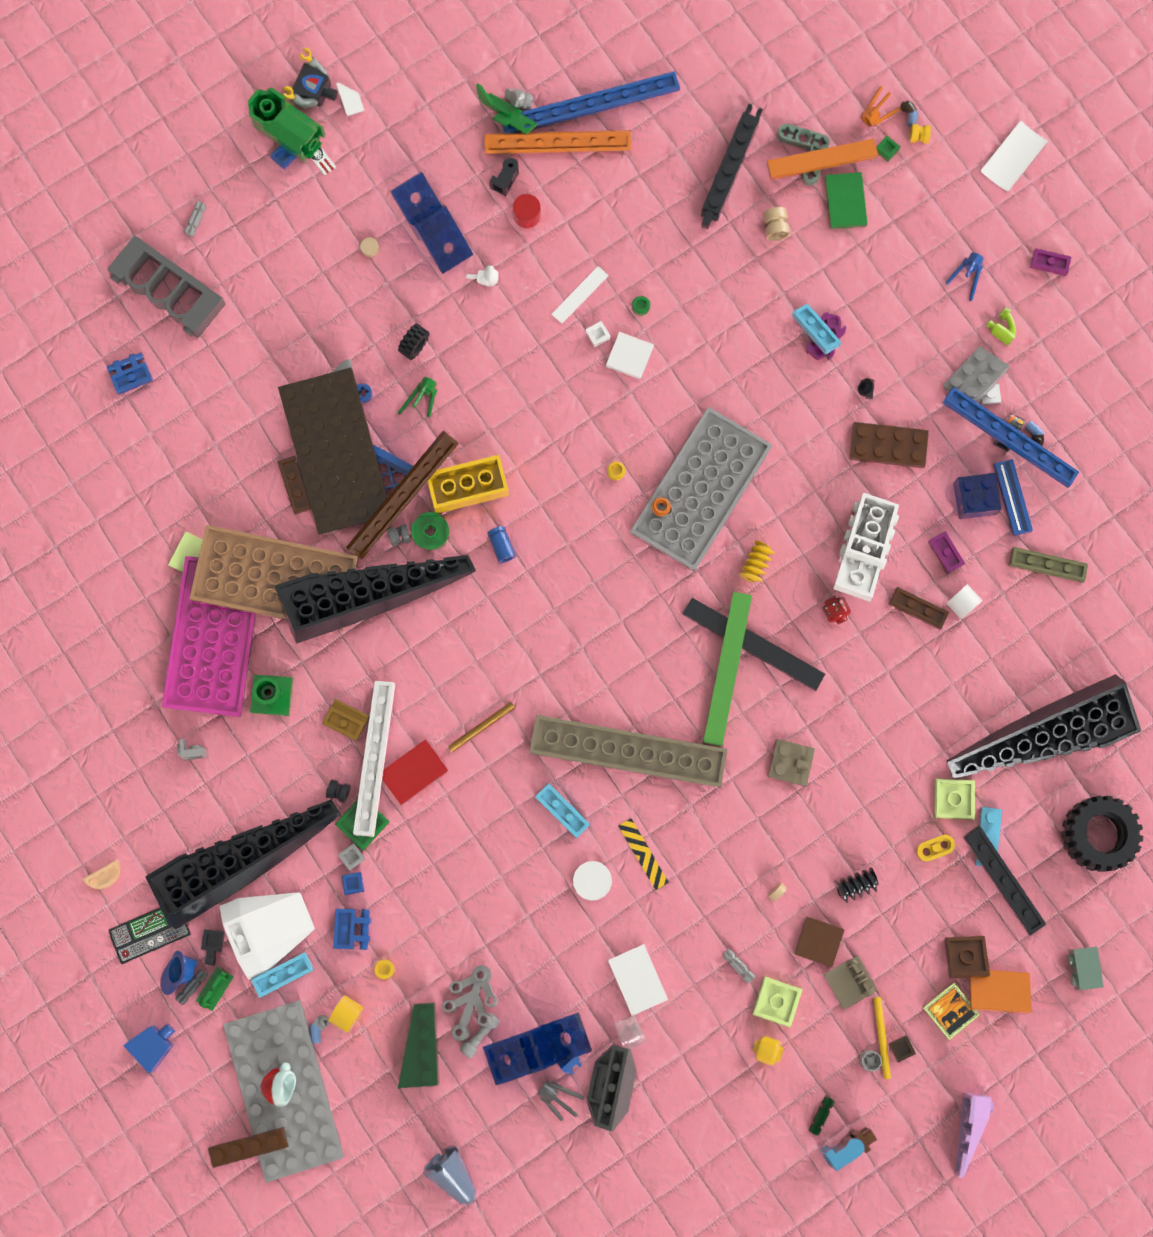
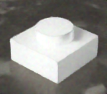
[585,321,611,347]
[980,384,1001,405]

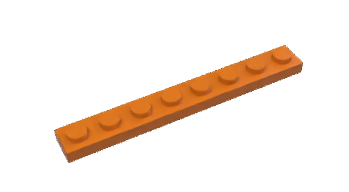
[484,130,631,154]

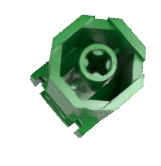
[248,88,325,162]

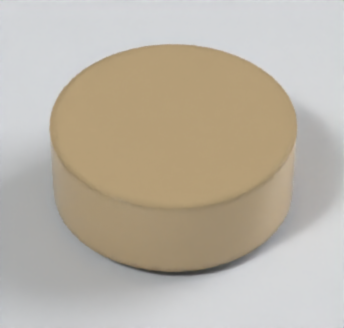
[360,238,379,257]
[767,882,787,901]

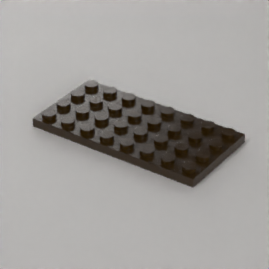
[278,367,388,535]

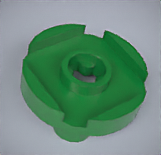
[411,512,450,551]

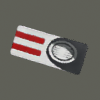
[312,147,336,175]

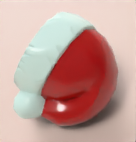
[260,1062,296,1107]

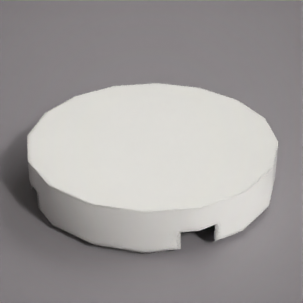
[573,861,612,901]

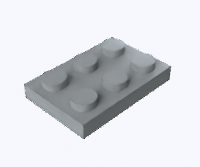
[943,346,1009,403]

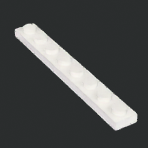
[353,681,395,837]

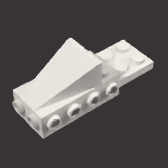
[833,493,899,602]

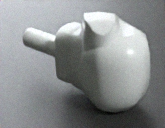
[466,265,499,287]

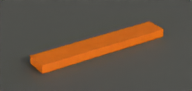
[766,138,878,180]

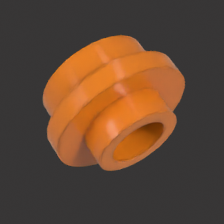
[652,497,671,516]

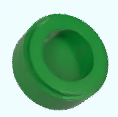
[632,296,650,316]

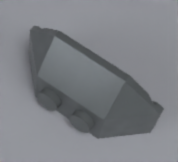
[587,1045,637,1131]

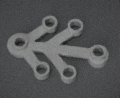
[442,965,498,1041]

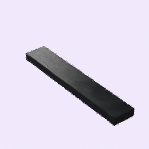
[963,826,1046,935]

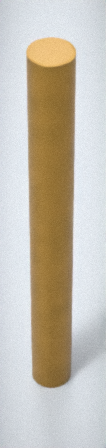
[448,702,515,752]

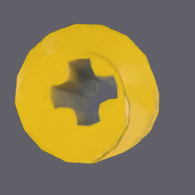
[739,540,775,583]

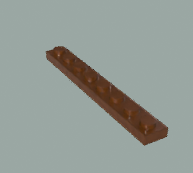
[346,430,459,559]

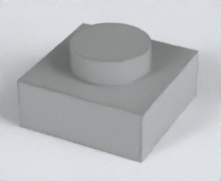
[338,843,366,871]

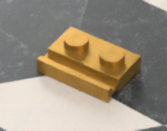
[322,699,370,741]

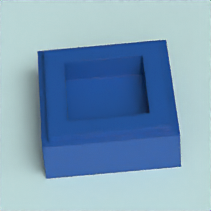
[270,146,297,170]
[342,872,365,895]

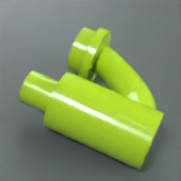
[986,307,1016,346]

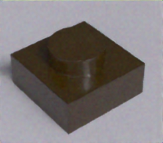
[888,1035,916,1062]

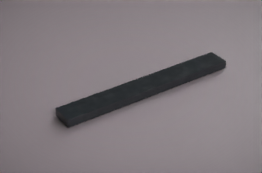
[682,598,826,691]

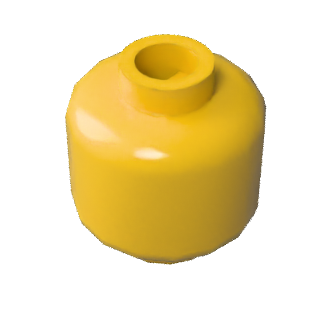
[753,1036,784,1066]

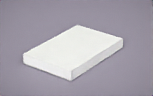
[608,944,668,1016]

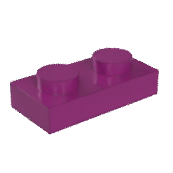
[1030,248,1071,276]
[928,531,965,574]

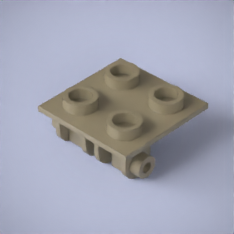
[824,955,878,1010]

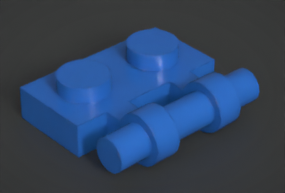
[106,352,153,395]
[333,909,371,950]

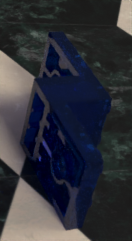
[390,172,474,274]
[483,1012,592,1085]

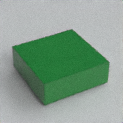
[876,136,901,162]

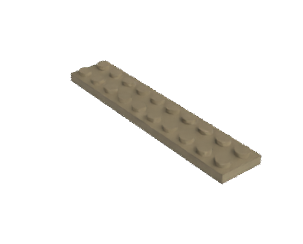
[529,715,727,788]

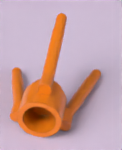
[861,86,901,127]

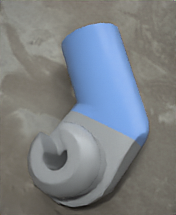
[310,1015,330,1044]

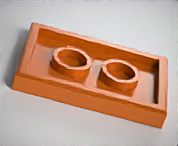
[969,970,1032,1014]

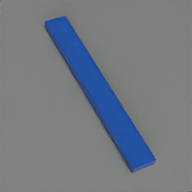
[942,386,1079,488]

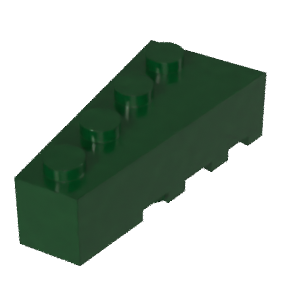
[398,1002,440,1088]

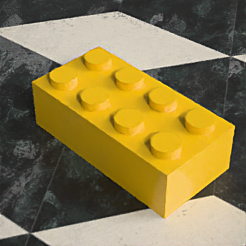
[427,455,509,514]

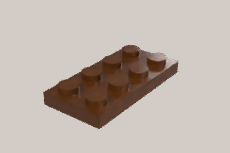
[849,422,929,468]

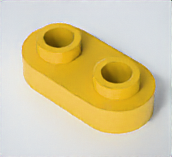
[916,835,955,862]

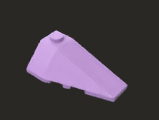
[955,1092,994,1178]

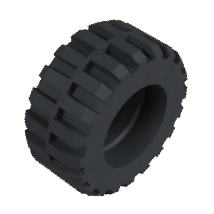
[1061,795,1144,872]

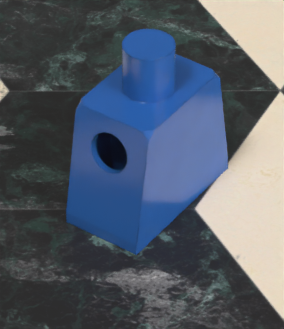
[123,1023,175,1073]

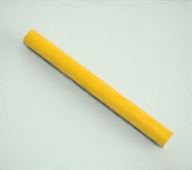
[873,997,891,1079]

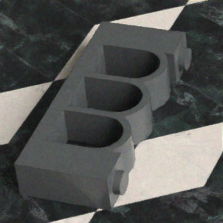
[107,235,226,338]

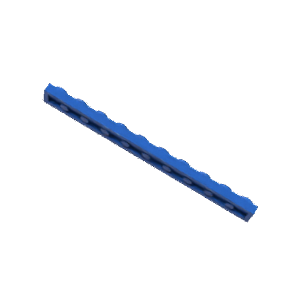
[502,71,680,133]

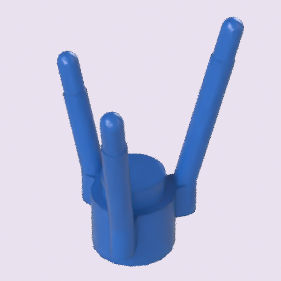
[946,252,984,301]

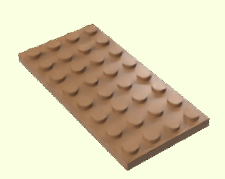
[189,525,358,631]

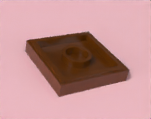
[794,916,845,967]
[944,936,990,978]

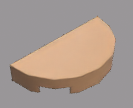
[82,860,121,889]

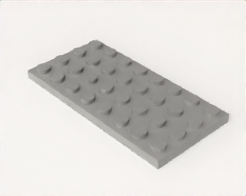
[630,407,773,572]
[223,1000,345,1183]

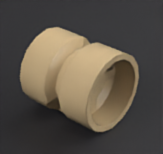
[763,207,790,241]

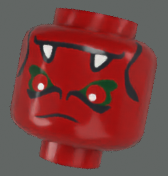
[822,595,851,625]

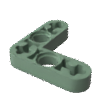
[777,124,830,186]

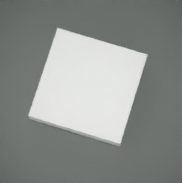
[606,332,654,380]

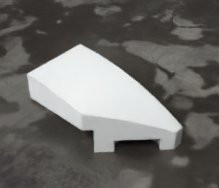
[336,83,365,117]

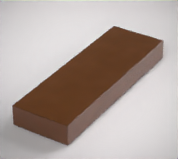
[277,456,312,515]
[888,587,949,630]

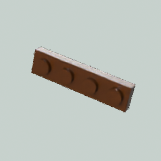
[208,1127,289,1168]

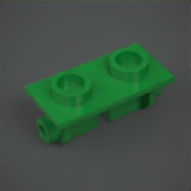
[196,966,234,1011]

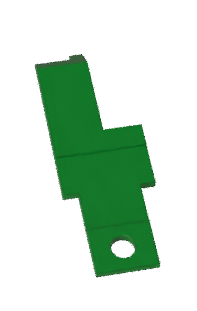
[476,83,537,135]

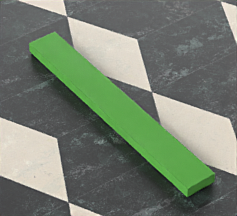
[703,591,752,746]

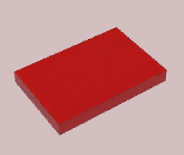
[382,739,448,805]

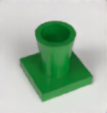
[250,674,293,716]

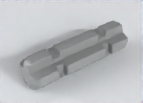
[184,201,206,237]
[722,949,755,983]

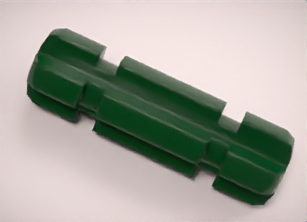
[809,1096,835,1136]

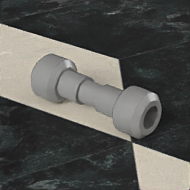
[460,1013,500,1059]

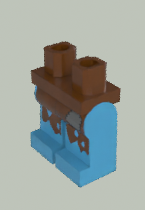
[819,1127,877,1172]

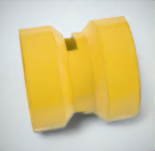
[909,124,931,144]

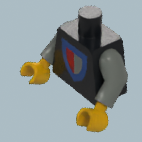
[282,48,338,109]

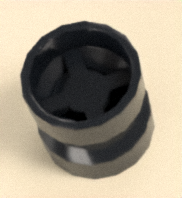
[326,779,351,803]

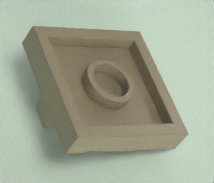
[768,739,815,787]

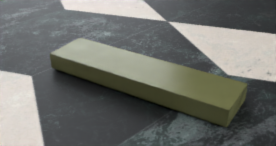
[1009,547,1088,583]

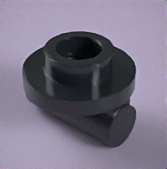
[858,378,874,399]

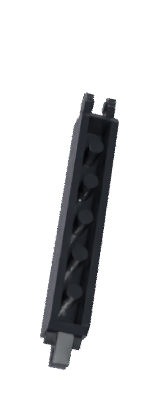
[701,104,763,230]

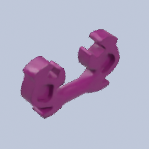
[806,312,847,360]

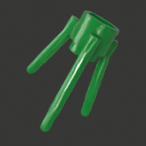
[398,377,438,417]

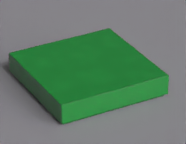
[335,799,390,851]

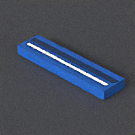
[993,459,1033,536]

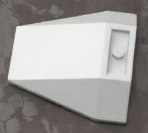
[219,892,315,980]

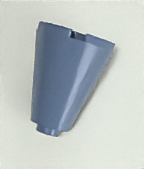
[423,1145,476,1205]

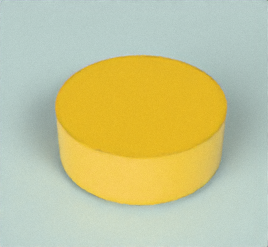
[374,959,395,980]

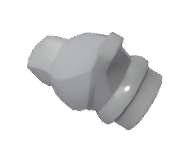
[505,88,533,110]

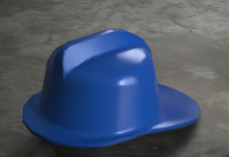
[161,951,197,995]

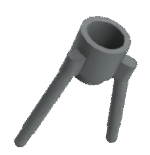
[538,1081,584,1121]

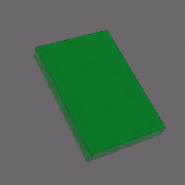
[825,172,868,229]

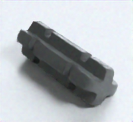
[176,969,208,1005]

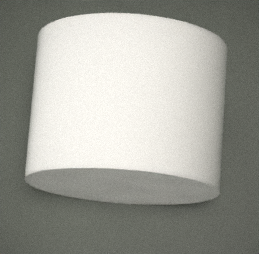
[946,584,983,620]

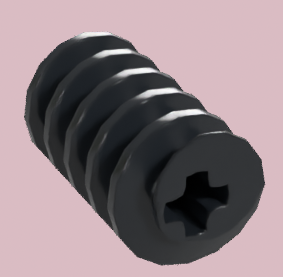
[834,867,879,903]

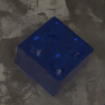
[953,473,1002,519]

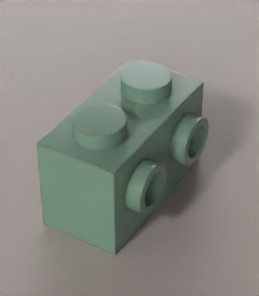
[1067,947,1104,990]

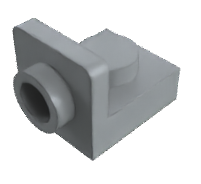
[177,739,208,760]

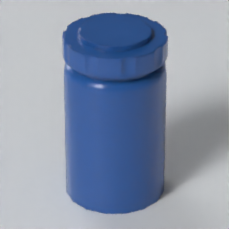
[487,526,516,563]

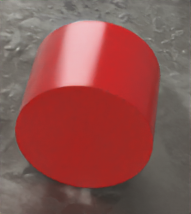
[513,194,541,228]

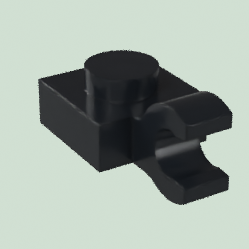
[201,929,225,965]

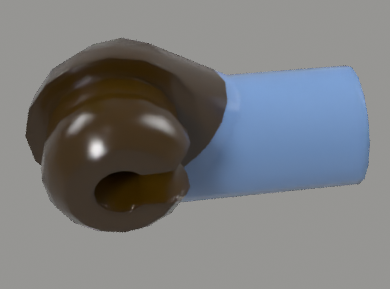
[900,100,918,127]
[1025,420,1044,446]

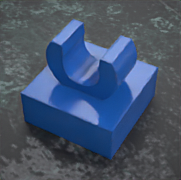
[554,1046,582,1075]

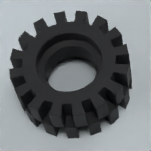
[398,323,430,360]

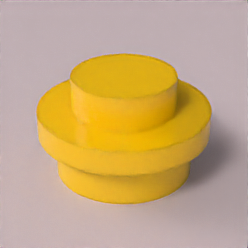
[607,462,626,481]

